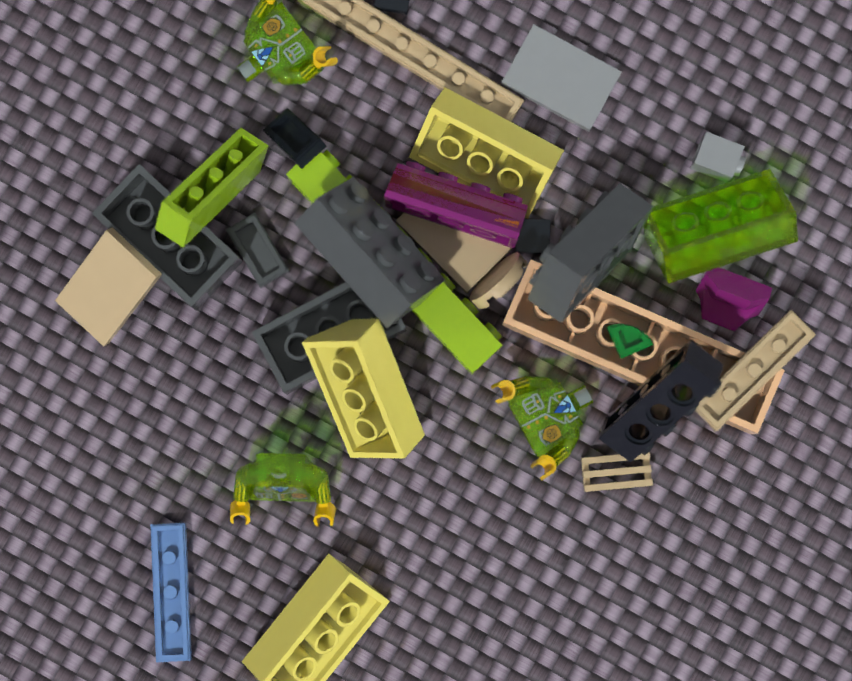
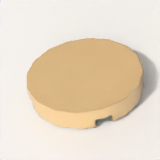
[469,252,528,309]

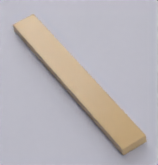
[297,0,524,122]

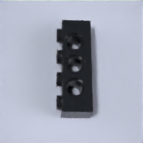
[599,340,724,462]

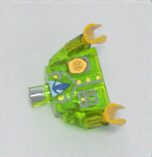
[236,0,338,85]
[491,376,593,480]
[230,453,336,526]

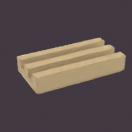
[581,452,653,492]

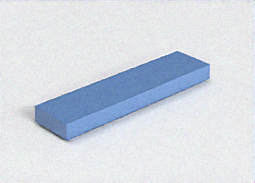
[150,522,192,662]

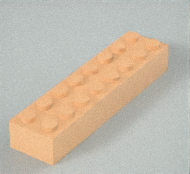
[501,260,785,435]

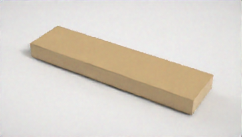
[695,310,816,432]

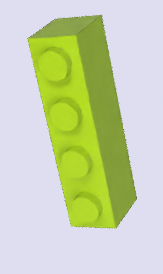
[155,128,269,248]

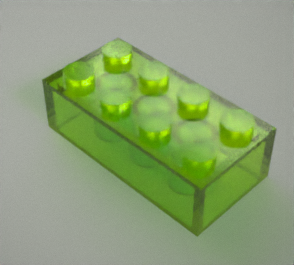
[643,169,798,284]

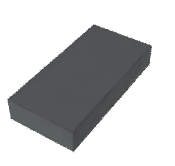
[226,213,290,288]

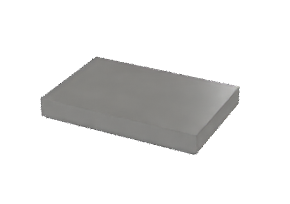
[501,24,622,132]

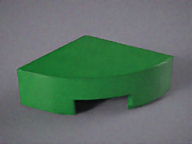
[606,324,653,359]

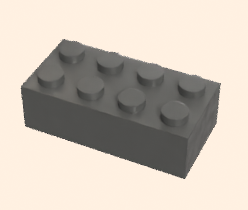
[92,164,243,311]
[294,177,445,328]
[527,183,654,323]
[252,282,407,395]

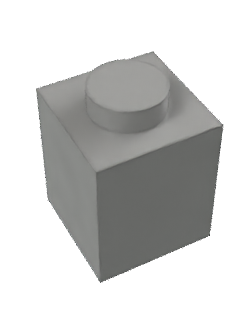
[690,132,746,183]

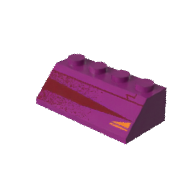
[384,161,529,249]

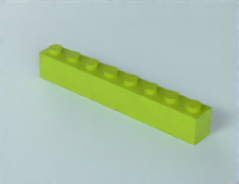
[286,150,503,375]

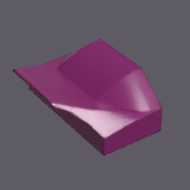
[696,263,772,331]

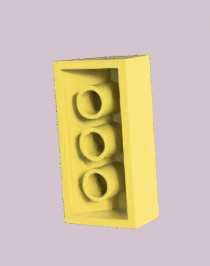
[409,87,564,219]
[302,318,425,459]
[241,554,390,681]

